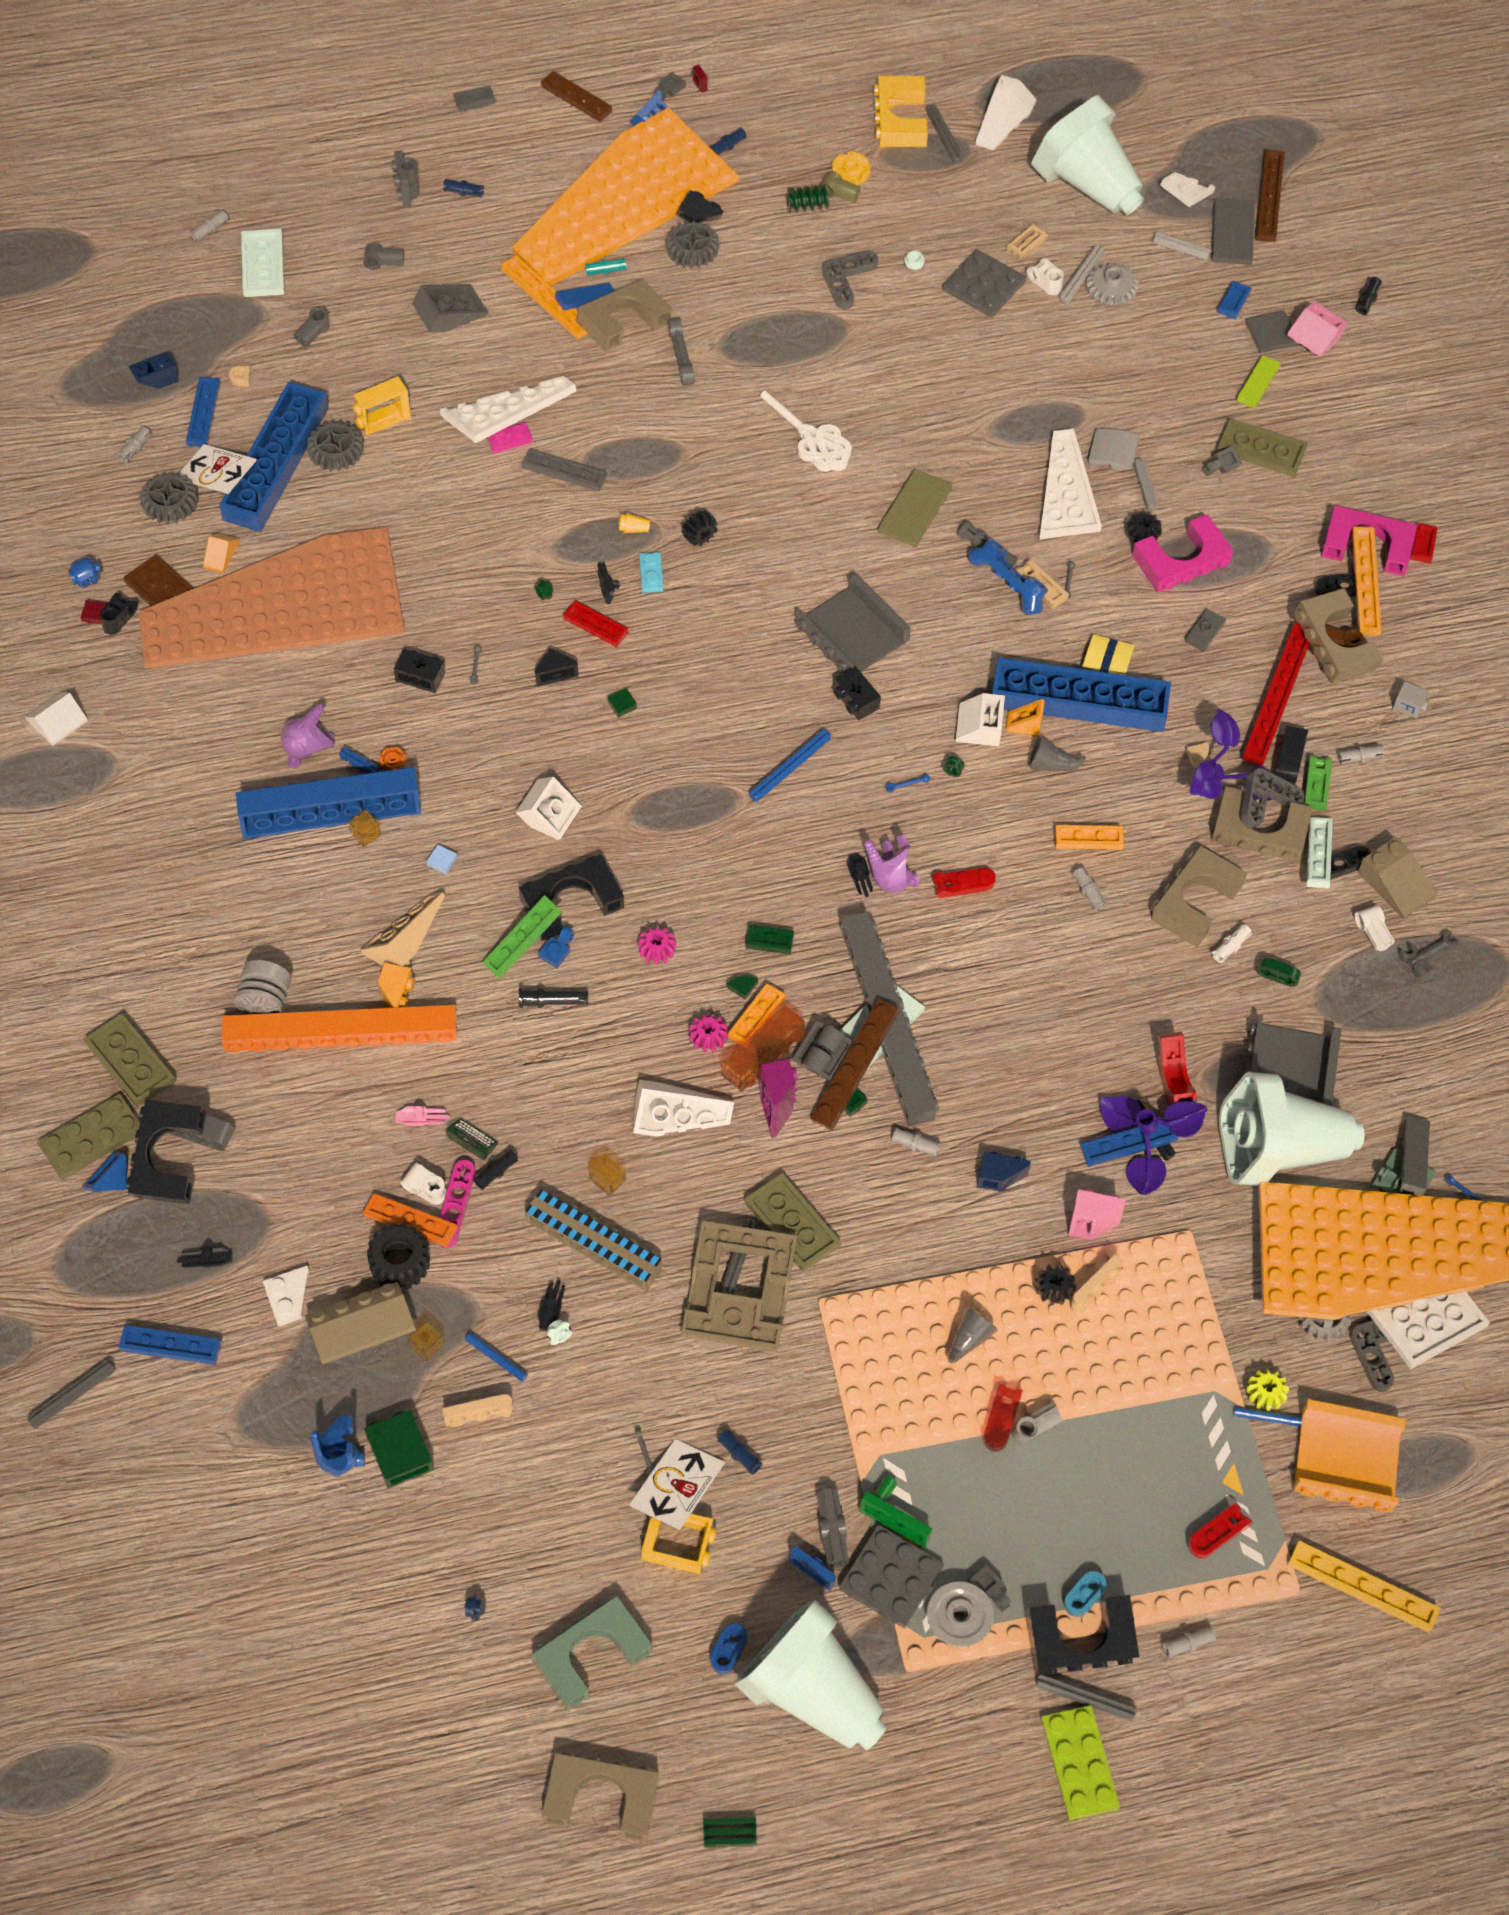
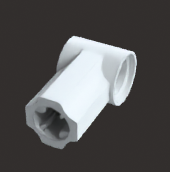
[1355,905,1395,951]

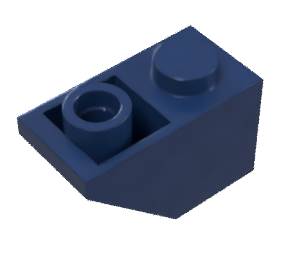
[129,352,178,389]
[978,1152,1031,1192]

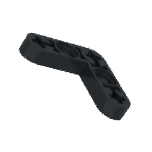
[1315,542,1356,597]

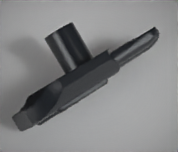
[597,563,620,604]
[847,853,873,897]
[177,1246,233,1268]
[537,1280,565,1332]

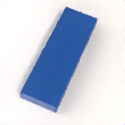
[555,283,615,310]

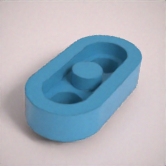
[1064,1571,1107,1617]

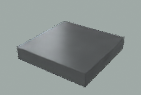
[1246,311,1298,353]

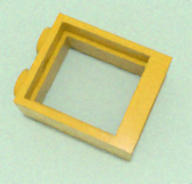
[352,376,411,436]
[641,1514,717,1575]

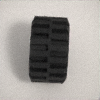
[367,1224,430,1291]

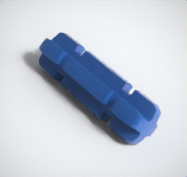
[339,747,379,774]

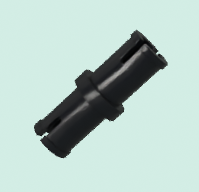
[1356,277,1382,315]
[473,1149,518,1190]

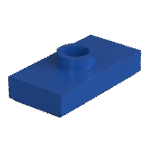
[790,1546,836,1590]

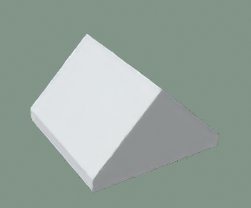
[25,692,87,746]

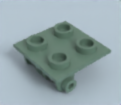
[1373,1149,1437,1196]

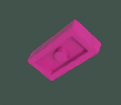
[487,422,533,454]

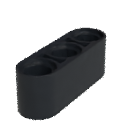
[1275,725,1308,784]

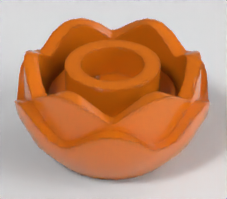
[379,747,407,771]

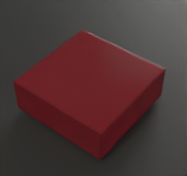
[693,64,708,93]
[80,600,107,624]

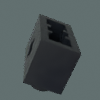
[394,649,445,694]
[833,667,881,721]

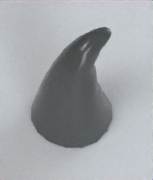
[1029,734,1086,771]
[947,1306,998,1364]

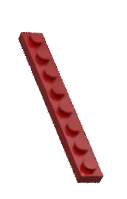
[1242,623,1310,766]

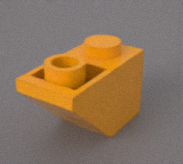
[378,962,415,1008]

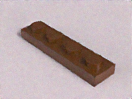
[541,71,612,122]

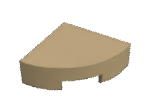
[1186,742,1209,769]

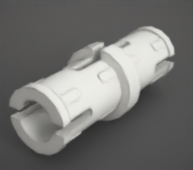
[1212,924,1252,963]

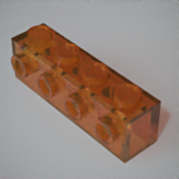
[721,1005,805,1092]

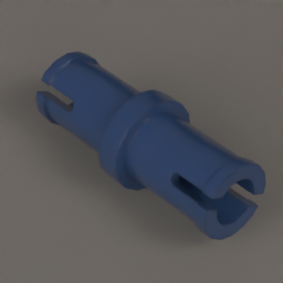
[709,127,747,155]
[443,179,484,198]
[717,1429,763,1475]

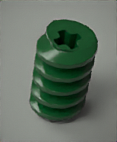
[787,184,829,213]

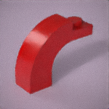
[1158,1032,1197,1106]

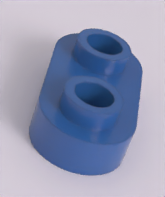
[710,1624,748,1674]

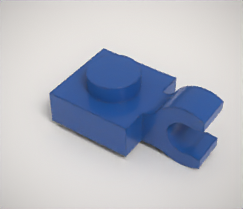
[538,926,574,969]

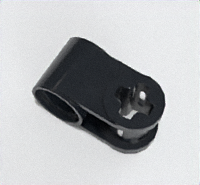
[100,593,138,635]

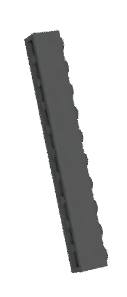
[841,912,939,1127]

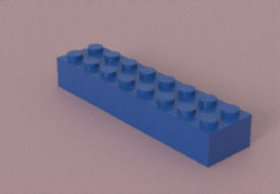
[219,382,329,532]
[992,657,1171,732]
[235,767,421,839]

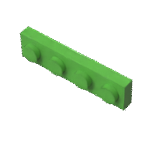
[483,895,562,979]

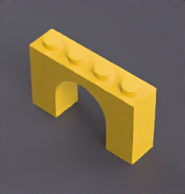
[874,76,928,147]

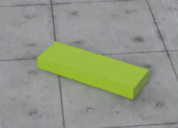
[1237,355,1281,409]

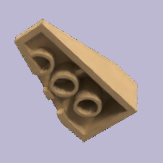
[360,892,445,967]

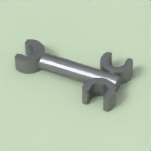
[1399,931,1460,978]

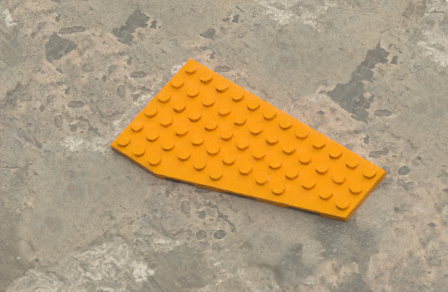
[512,108,739,286]
[1259,1182,1509,1320]

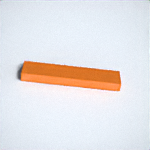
[362,1193,458,1248]

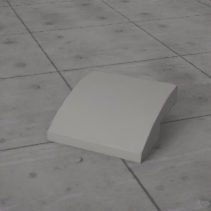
[1088,429,1140,470]

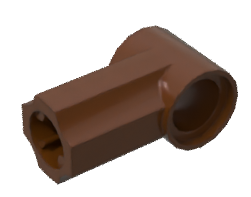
[1325,624,1364,648]

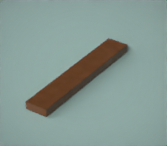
[1256,149,1285,243]

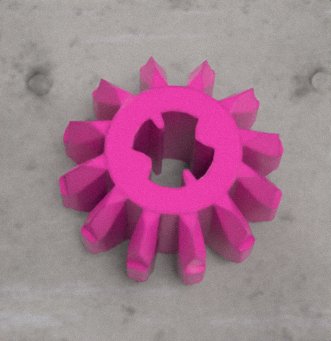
[638,925,676,966]
[689,1013,728,1053]

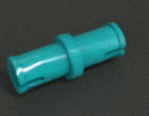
[585,258,627,276]

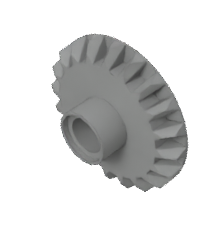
[1086,262,1139,305]
[927,1582,994,1648]

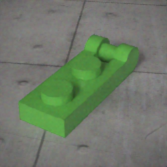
[1304,755,1332,811]

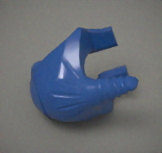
[310,1415,365,1477]

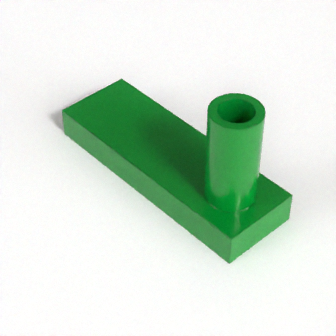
[859,1476,933,1548]

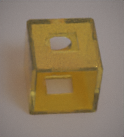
[348,810,381,847]
[408,1321,444,1361]

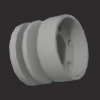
[234,960,291,1015]

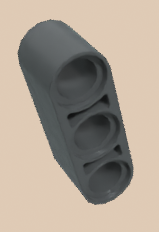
[169,1115,235,1151]

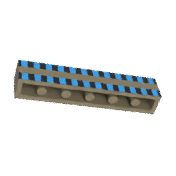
[525,1190,662,1292]

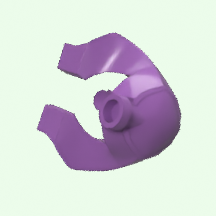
[281,704,335,768]
[865,834,920,893]

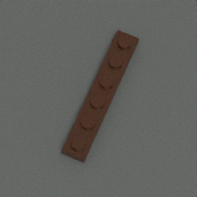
[810,999,900,1131]

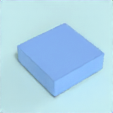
[426,845,458,874]

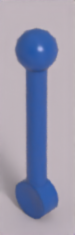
[886,774,930,793]
[1445,1175,1487,1201]

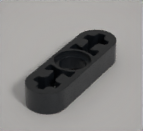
[1330,846,1371,880]

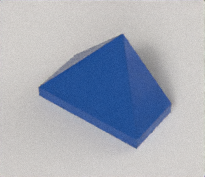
[82,1152,126,1191]

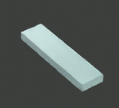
[1307,817,1333,888]

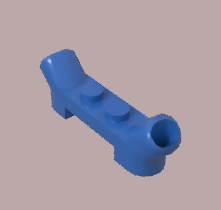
[969,538,1048,614]

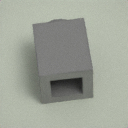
[1393,681,1430,719]

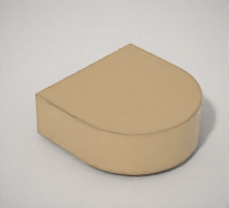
[229,366,251,386]

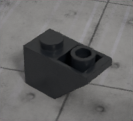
[676,189,724,223]

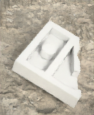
[1160,172,1215,207]
[263,1266,309,1327]

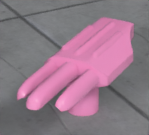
[396,1106,450,1126]

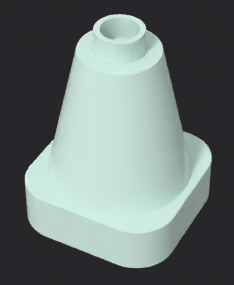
[1031,95,1144,215]
[1219,1072,1364,1186]
[734,1599,887,1751]

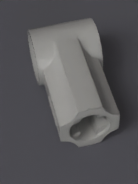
[1012,1403,1063,1444]

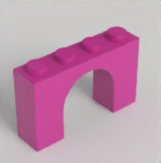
[1322,505,1417,576]
[1132,514,1233,593]

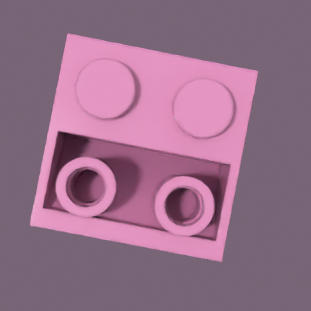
[1287,301,1348,356]
[1069,1189,1126,1240]

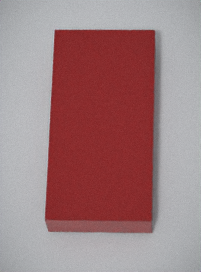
[1410,523,1438,564]

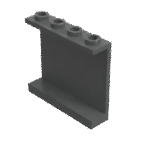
[795,573,911,674]
[1244,1015,1341,1106]

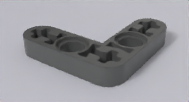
[822,251,878,309]
[1241,768,1305,828]
[1350,1321,1394,1392]

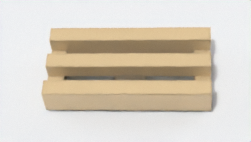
[1007,224,1048,261]

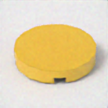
[832,152,871,185]

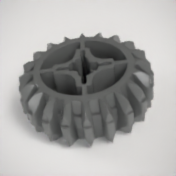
[666,220,720,269]
[307,420,364,472]
[140,471,198,525]

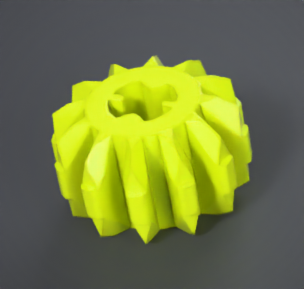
[1246,1368,1289,1412]

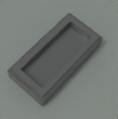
[453,85,496,112]

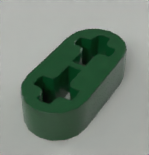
[1257,958,1301,987]

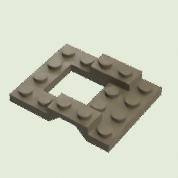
[681,1221,797,1352]

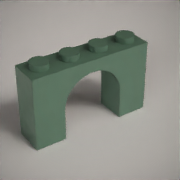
[532,1596,653,1712]

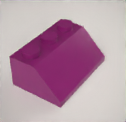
[760,1059,798,1138]

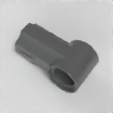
[363,243,404,270]
[293,307,329,347]

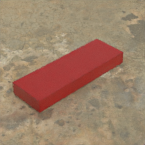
[563,600,628,648]

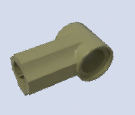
[819,171,861,203]

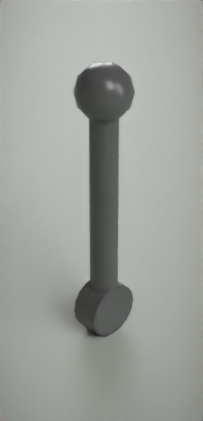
[1065,561,1075,599]
[469,645,482,685]
[635,1428,654,1476]

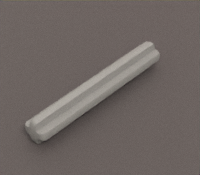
[1060,245,1104,303]

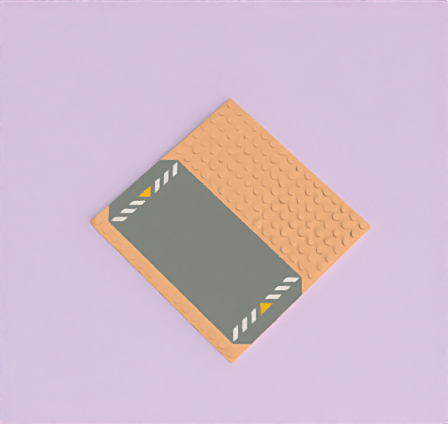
[819,1231,1300,1672]

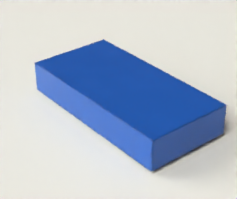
[1217,281,1252,319]

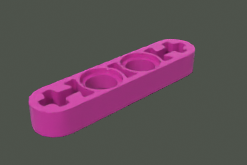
[440,1160,475,1248]

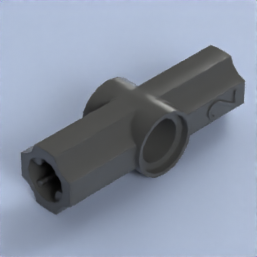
[816,1488,849,1568]

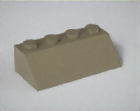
[304,1282,416,1365]

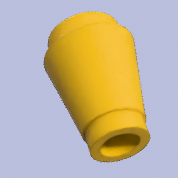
[618,512,650,533]

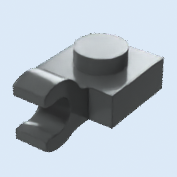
[654,72,686,101]
[1203,446,1243,476]
[968,1565,1011,1612]

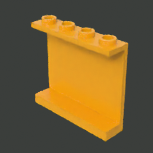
[1294,1399,1406,1512]

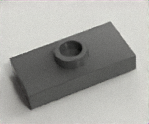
[1186,609,1226,652]

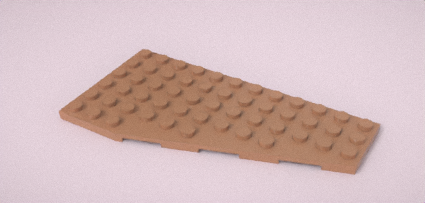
[138,527,405,669]

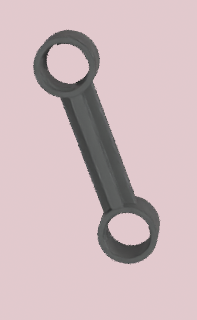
[667,317,695,386]

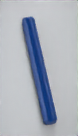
[749,729,831,802]

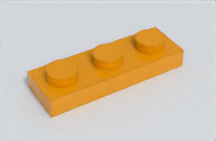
[1055,825,1124,850]
[728,983,786,1049]

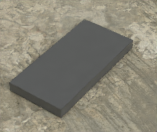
[1212,198,1255,265]

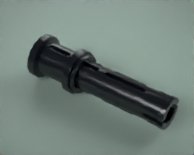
[519,988,588,1008]

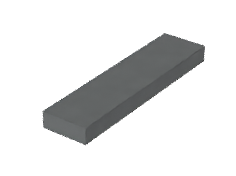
[522,448,607,491]
[1401,1115,1430,1195]

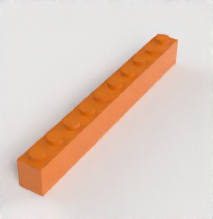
[221,1005,457,1053]

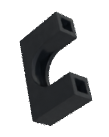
[519,855,624,941]
[126,1100,207,1204]
[1025,1595,1140,1675]

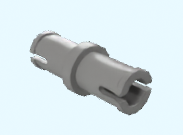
[190,209,229,243]
[116,427,152,463]
[1338,744,1385,765]
[1073,867,1107,912]
[892,1128,941,1157]
[1162,1626,1216,1658]

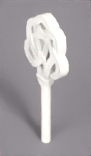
[760,390,852,472]

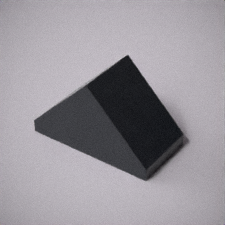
[535,649,578,686]

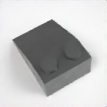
[412,284,489,332]

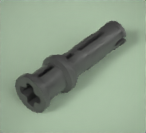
[958,521,1018,567]

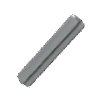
[1153,232,1211,260]
[1134,458,1158,511]

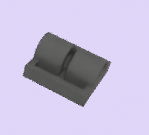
[391,150,420,208]
[792,1020,854,1083]

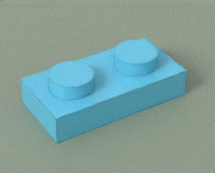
[639,552,663,593]

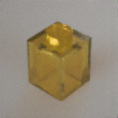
[588,1153,626,1196]

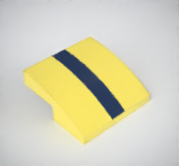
[1082,634,1135,675]

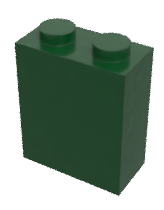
[364,1410,434,1489]

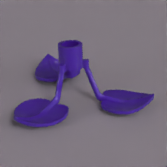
[1190,710,1274,801]
[1100,1096,1207,1195]

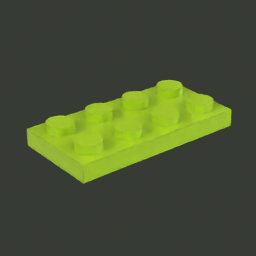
[1041,1705,1120,1821]

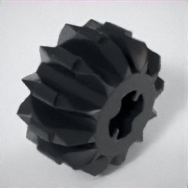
[682,510,718,546]
[1126,511,1162,543]
[1034,1264,1076,1306]

